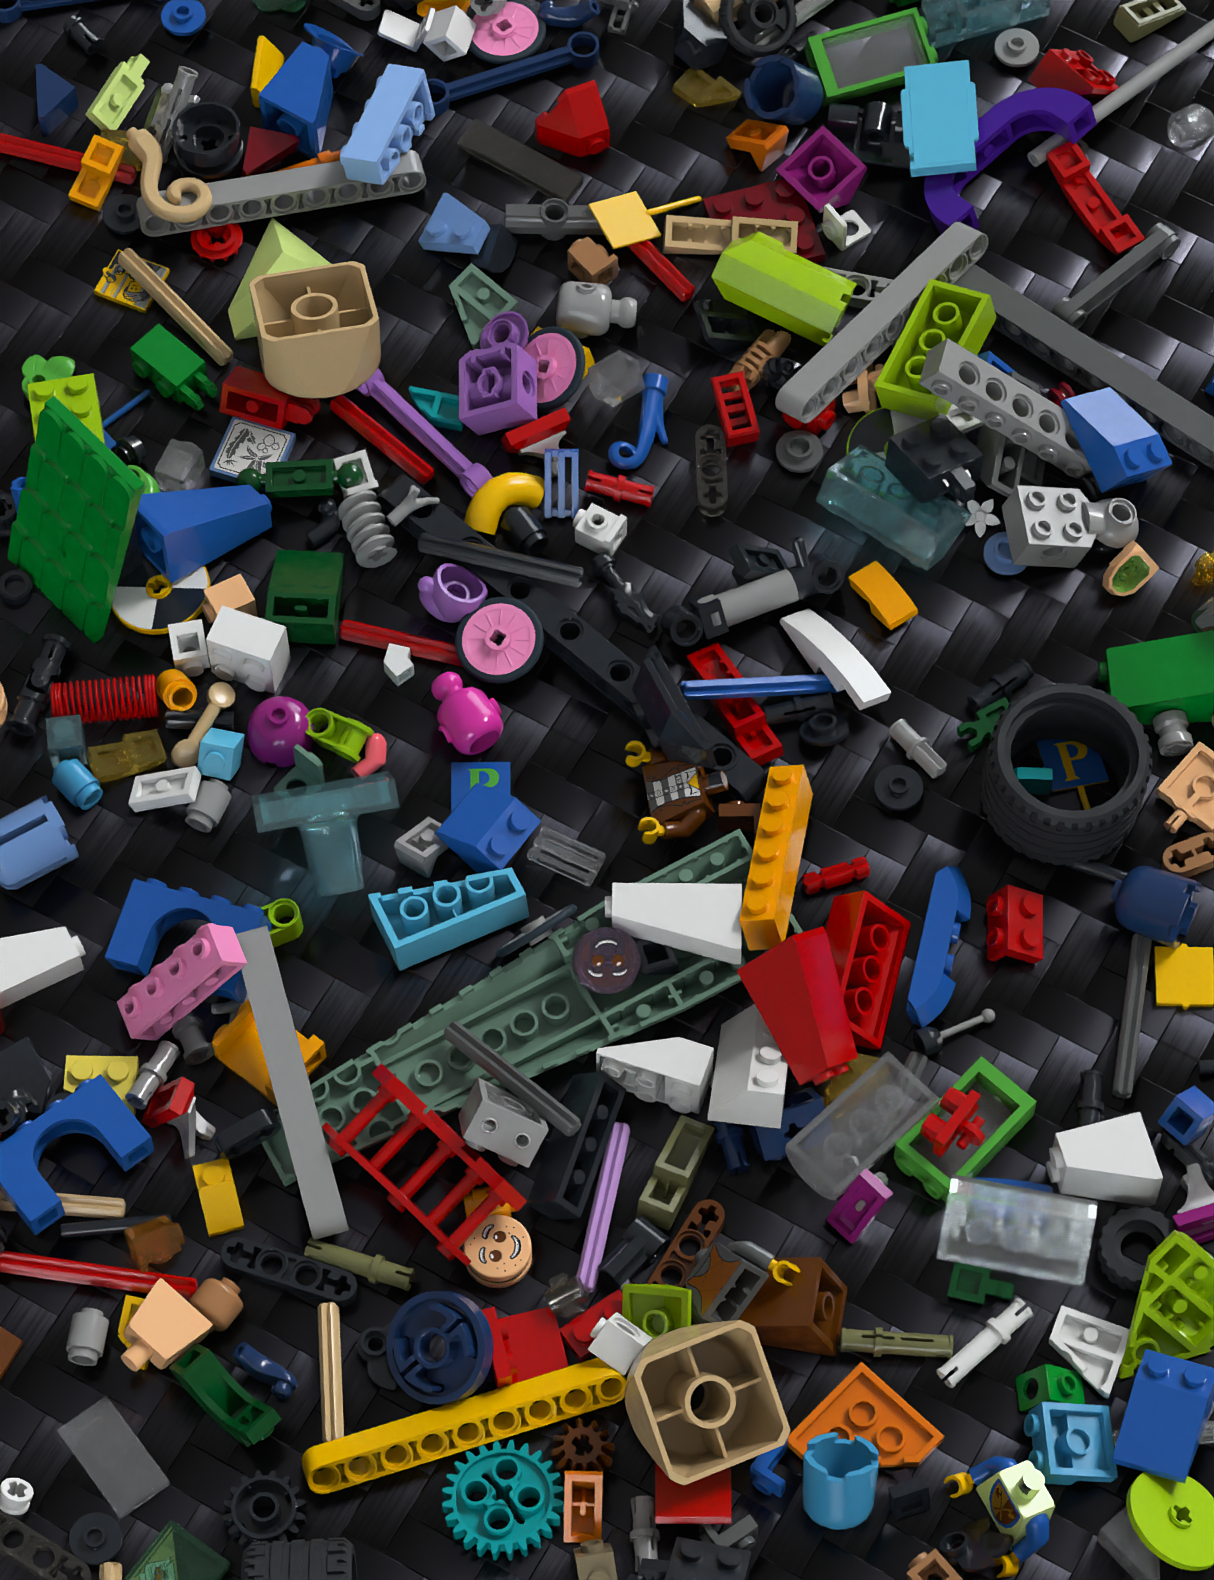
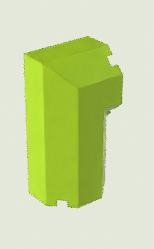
[711,231,857,347]

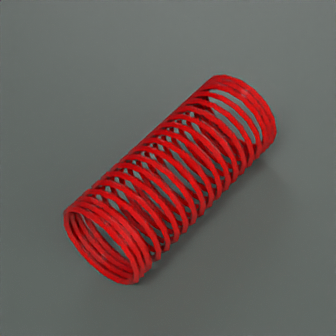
[50,674,159,727]

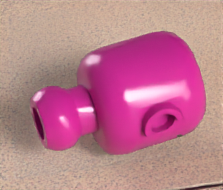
[431,671,503,755]

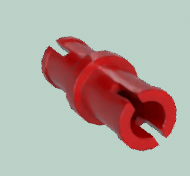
[584,470,655,508]

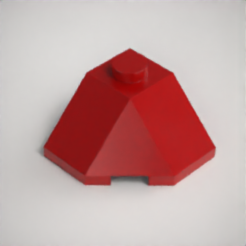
[535,80,610,157]

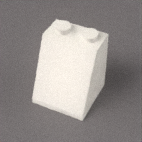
[1046,1112,1163,1206]

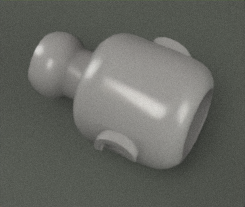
[556,281,637,339]

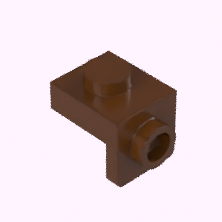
[718,800,761,846]

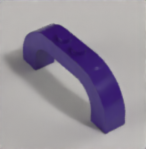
[924,88,1097,235]

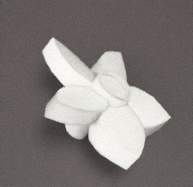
[960,499,1001,538]

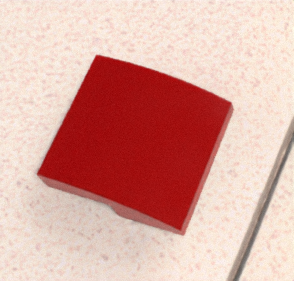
[655,1463,732,1524]

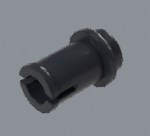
[63,15,103,55]

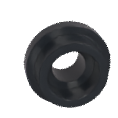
[115,436,146,466]

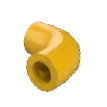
[464,472,544,535]

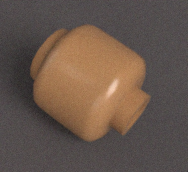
[189,1277,243,1334]

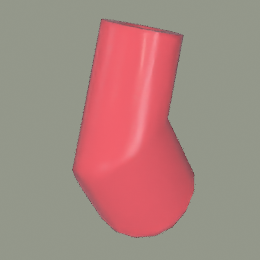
[351,733,387,782]

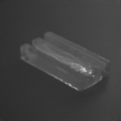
[527,825,606,887]

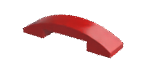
[1046,142,1145,256]

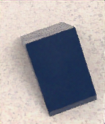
[35,64,79,136]

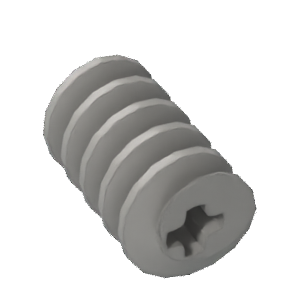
[337,490,398,568]

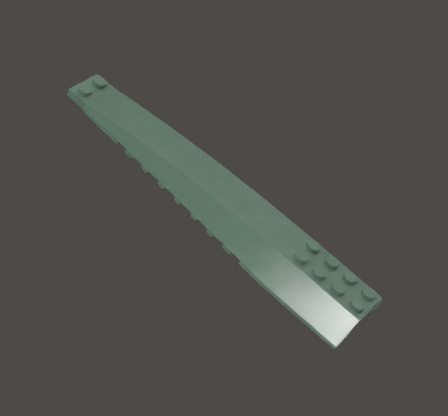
[261,829,803,1187]

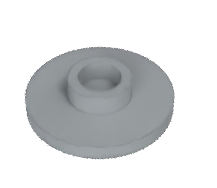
[994,28,1039,68]

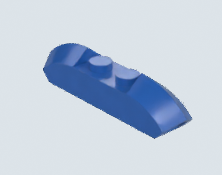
[906,866,971,1028]

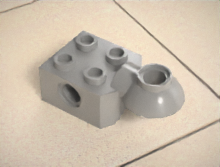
[1001,485,1139,568]

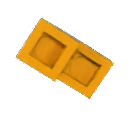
[68,134,124,212]
[848,561,918,630]

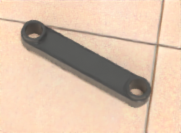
[1051,222,1181,330]

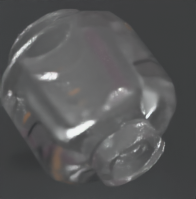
[1167,104,1214,151]

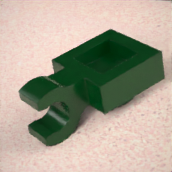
[947,1260,1015,1305]

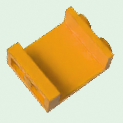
[212,999,327,1107]

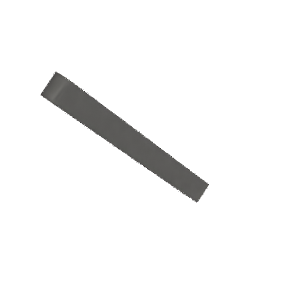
[953,264,1214,470]

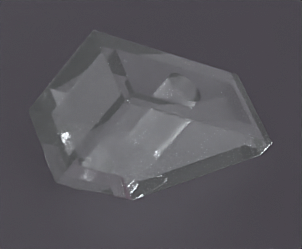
[1097,1506,1160,1580]

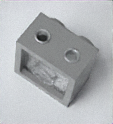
[458,1078,548,1168]

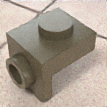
[573,1539,618,1580]

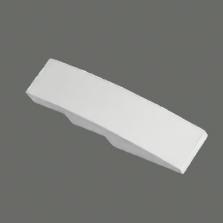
[780,608,891,710]

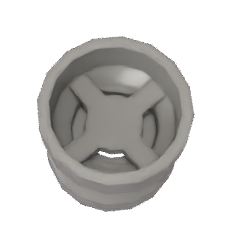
[1153,710,1194,757]

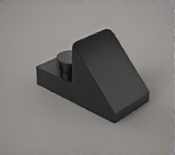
[728,543,788,586]

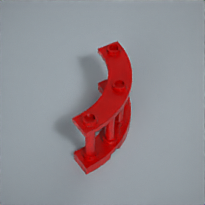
[322,1063,527,1266]

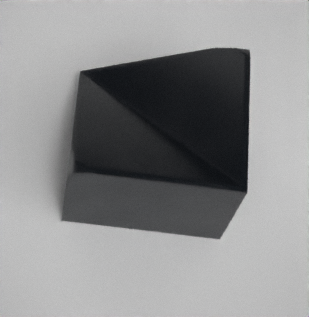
[633,939,679,976]

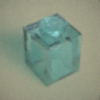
[46,714,88,768]

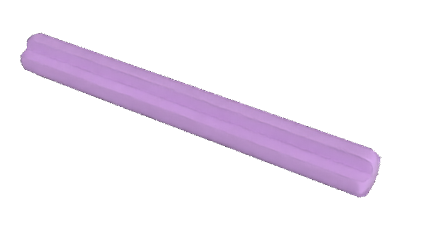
[575,1122,630,1293]

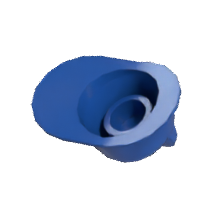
[303,23,363,79]

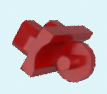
[920,1087,985,1158]

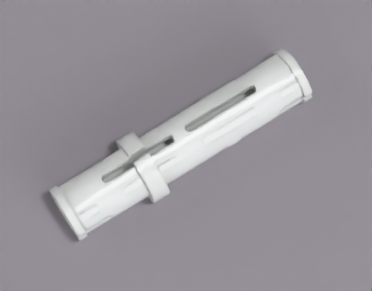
[936,1298,1033,1388]

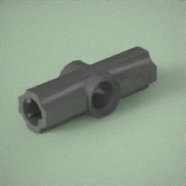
[505,198,603,241]

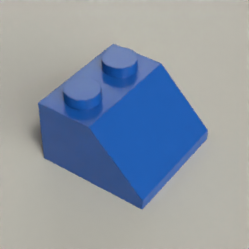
[434,783,541,874]

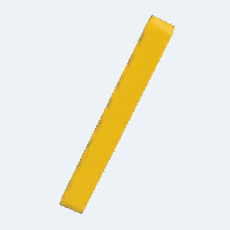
[301,1357,626,1494]

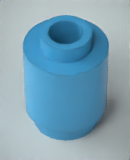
[52,759,103,810]

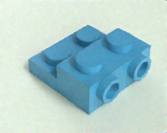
[1024,1402,1118,1485]

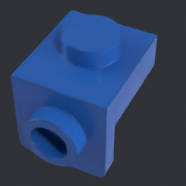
[750,1438,788,1498]

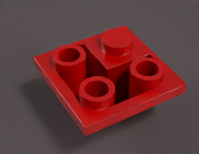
[1028,48,1119,99]

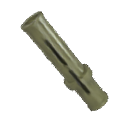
[304,1237,415,1292]
[840,1327,953,1359]

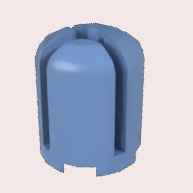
[0,795,79,890]

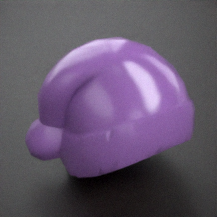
[418,563,488,623]

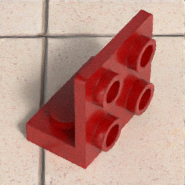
[481,1306,569,1389]

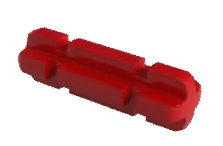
[802,857,870,895]

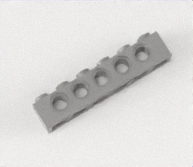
[919,338,1092,479]

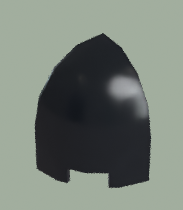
[469,224,519,273]

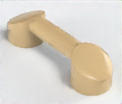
[171,682,235,768]

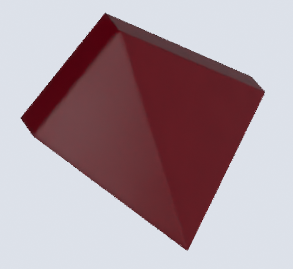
[240,126,299,178]

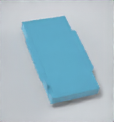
[901,60,979,177]

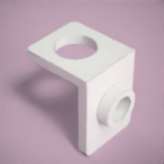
[377,8,435,52]
[822,203,871,251]

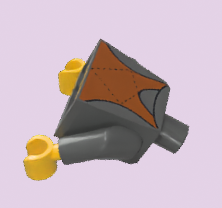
[685,1241,800,1325]

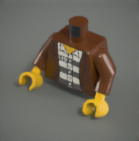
[625,740,729,845]

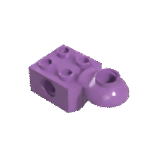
[459,311,537,436]

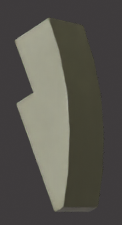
[635,1115,715,1231]

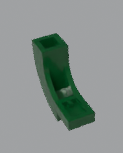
[169,1343,281,1448]

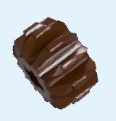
[551,1418,615,1473]

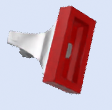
[501,407,571,477]
[141,1077,216,1159]

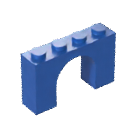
[105,878,272,1003]
[0,1074,155,1235]

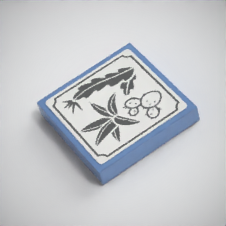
[209,416,296,492]

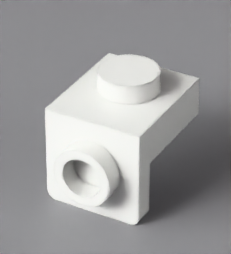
[333,450,379,499]

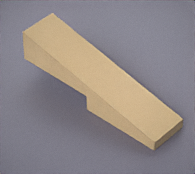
[662,215,798,255]

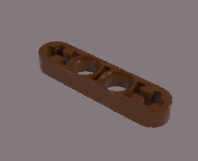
[647,1199,725,1289]

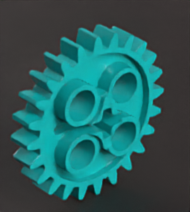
[442,1440,564,1561]

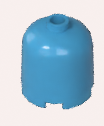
[802,1432,879,1530]

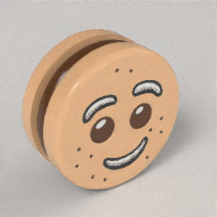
[463,1215,532,1288]

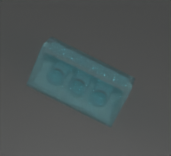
[816,445,972,571]

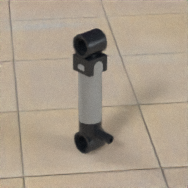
[661,537,844,647]

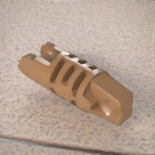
[725,329,791,392]

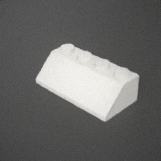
[707,1004,789,1129]

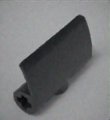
[827,101,910,169]

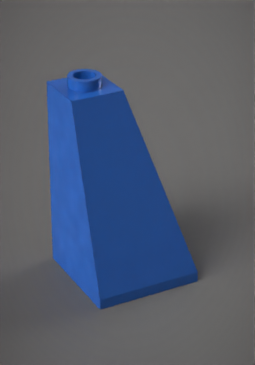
[134,485,272,583]

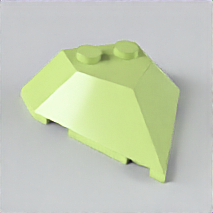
[228,217,331,341]

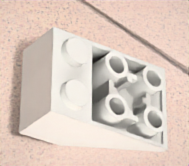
[596,1037,714,1114]

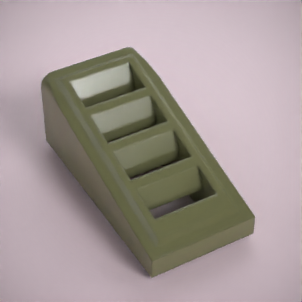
[1113,0,1186,43]

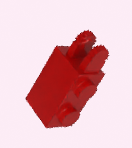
[219,366,321,430]

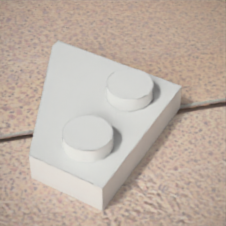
[1049,1305,1130,1399]

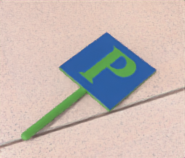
[451,762,510,812]

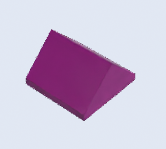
[775,126,867,213]

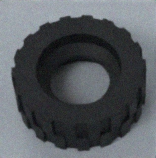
[1097,1206,1175,1292]

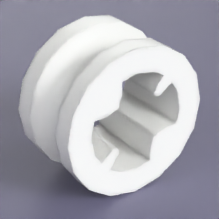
[0,1478,34,1515]

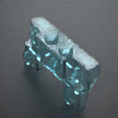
[921,0,1051,48]

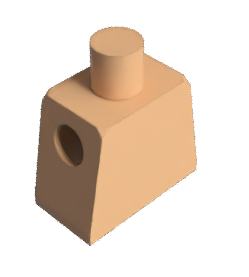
[121,1278,213,1372]

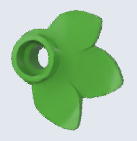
[22,355,75,400]

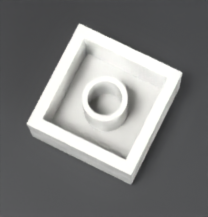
[206,605,291,694]

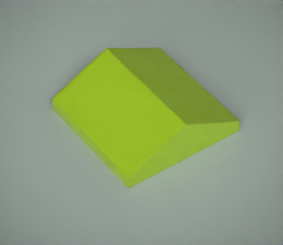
[622,1284,691,1341]

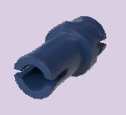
[714,1121,751,1174]

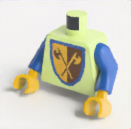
[944,1456,1055,1578]

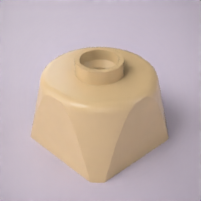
[249,261,381,399]
[625,1320,790,1485]

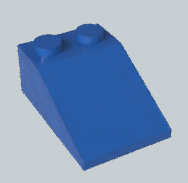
[1061,387,1172,493]
[1112,1349,1214,1484]

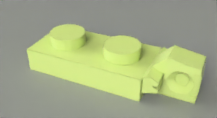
[85,54,150,136]

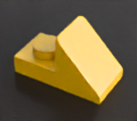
[192,1159,245,1237]

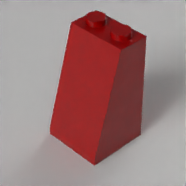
[736,927,858,1086]

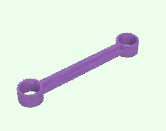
[356,368,493,498]

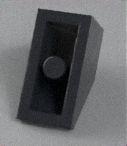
[673,0,729,71]

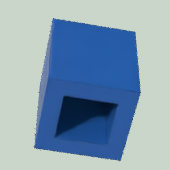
[1158,1086,1214,1146]

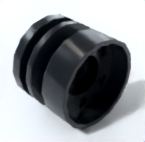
[172,101,245,183]

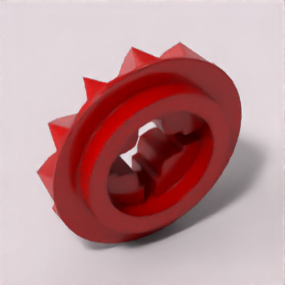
[191,223,243,263]

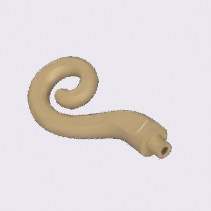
[126,127,212,223]

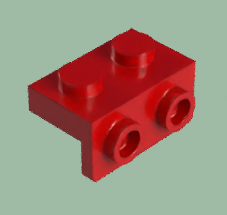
[986,884,1043,964]

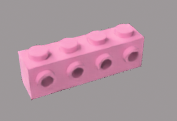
[117,923,247,1041]

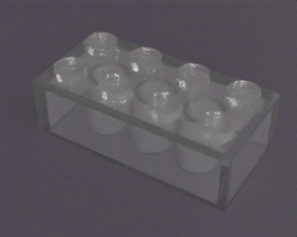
[937,1174,1098,1286]

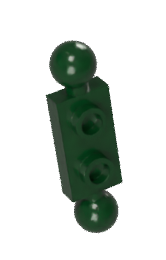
[236,459,364,498]

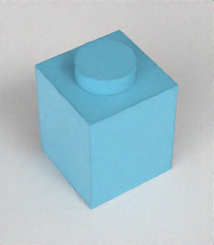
[197,727,245,781]

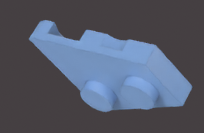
[419,193,490,254]

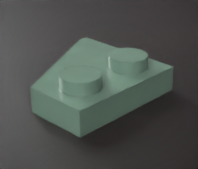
[449,263,520,350]

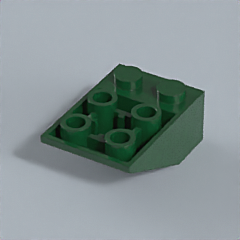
[265,550,345,645]

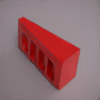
[710,371,760,447]

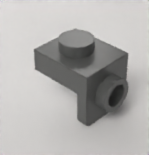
[697,1514,758,1551]

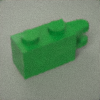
[130,323,219,411]

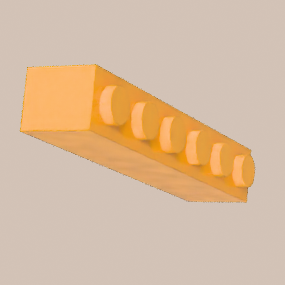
[739,765,813,950]

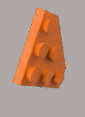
[788,1362,944,1468]

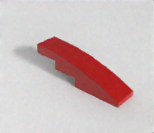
[687,642,784,766]

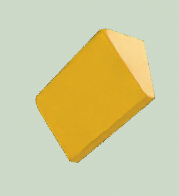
[250,36,284,107]

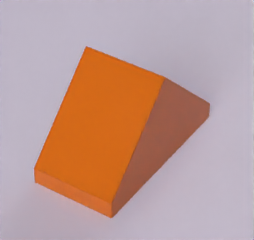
[564,1471,603,1543]

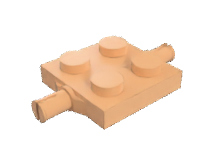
[1156,741,1214,833]

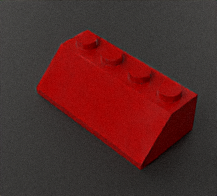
[825,890,911,1050]

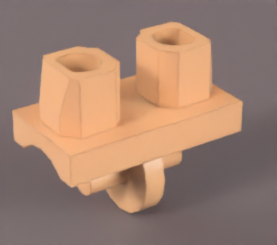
[842,363,884,414]

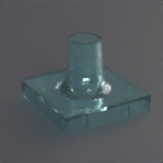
[251,771,399,897]

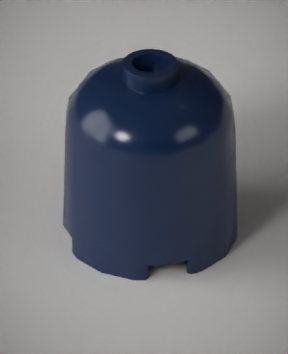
[744,55,823,126]
[1111,866,1202,949]

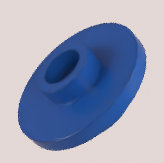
[161,0,206,36]

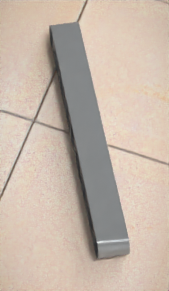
[136,150,426,237]
[775,222,988,424]
[236,926,349,1240]

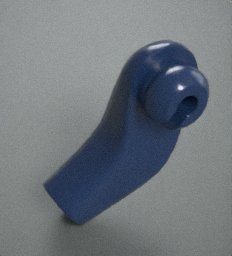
[538,0,600,28]
[233,1342,298,1399]

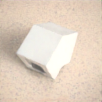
[384,643,415,686]

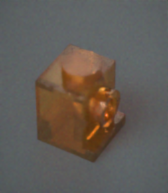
[124,1215,185,1273]

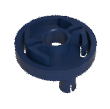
[386,1291,494,1404]

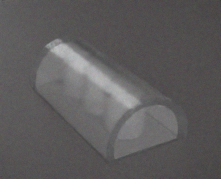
[785,1052,940,1200]

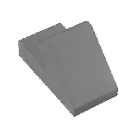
[394,817,449,878]

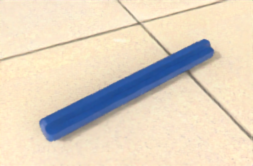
[680,674,841,700]

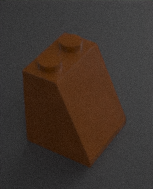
[738,1257,848,1356]

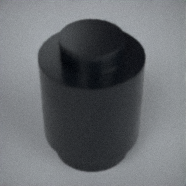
[501,506,549,556]

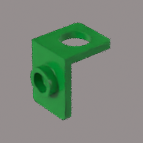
[1016,1364,1085,1412]

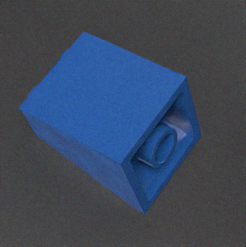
[259,41,333,159]

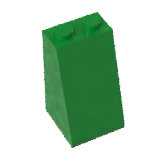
[1098,630,1214,725]

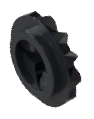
[762,357,803,392]

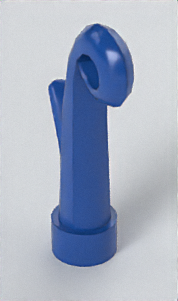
[608,373,669,470]

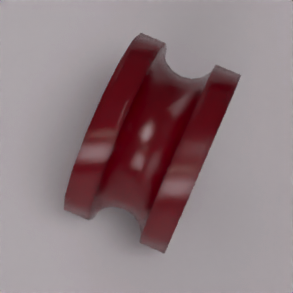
[1047,382,1076,408]

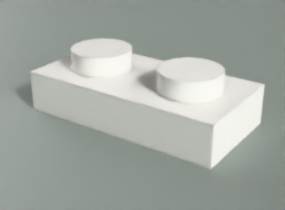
[128,766,202,812]

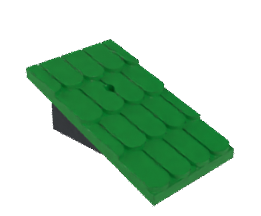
[7,396,145,644]

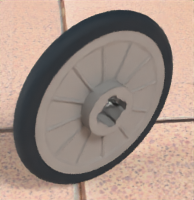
[496,904,577,957]

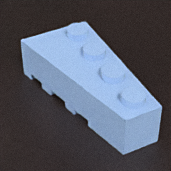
[340,64,435,185]

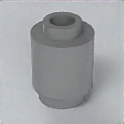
[185,778,232,833]
[66,1308,109,1366]

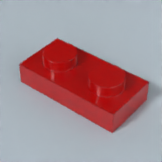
[559,1289,623,1363]

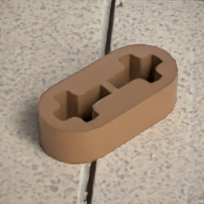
[1161,832,1214,878]

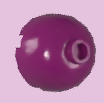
[246,696,314,767]

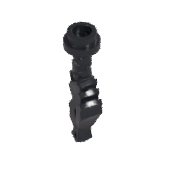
[591,552,662,638]

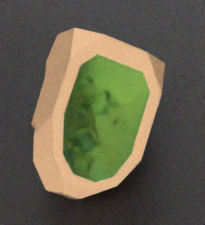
[1102,540,1159,596]

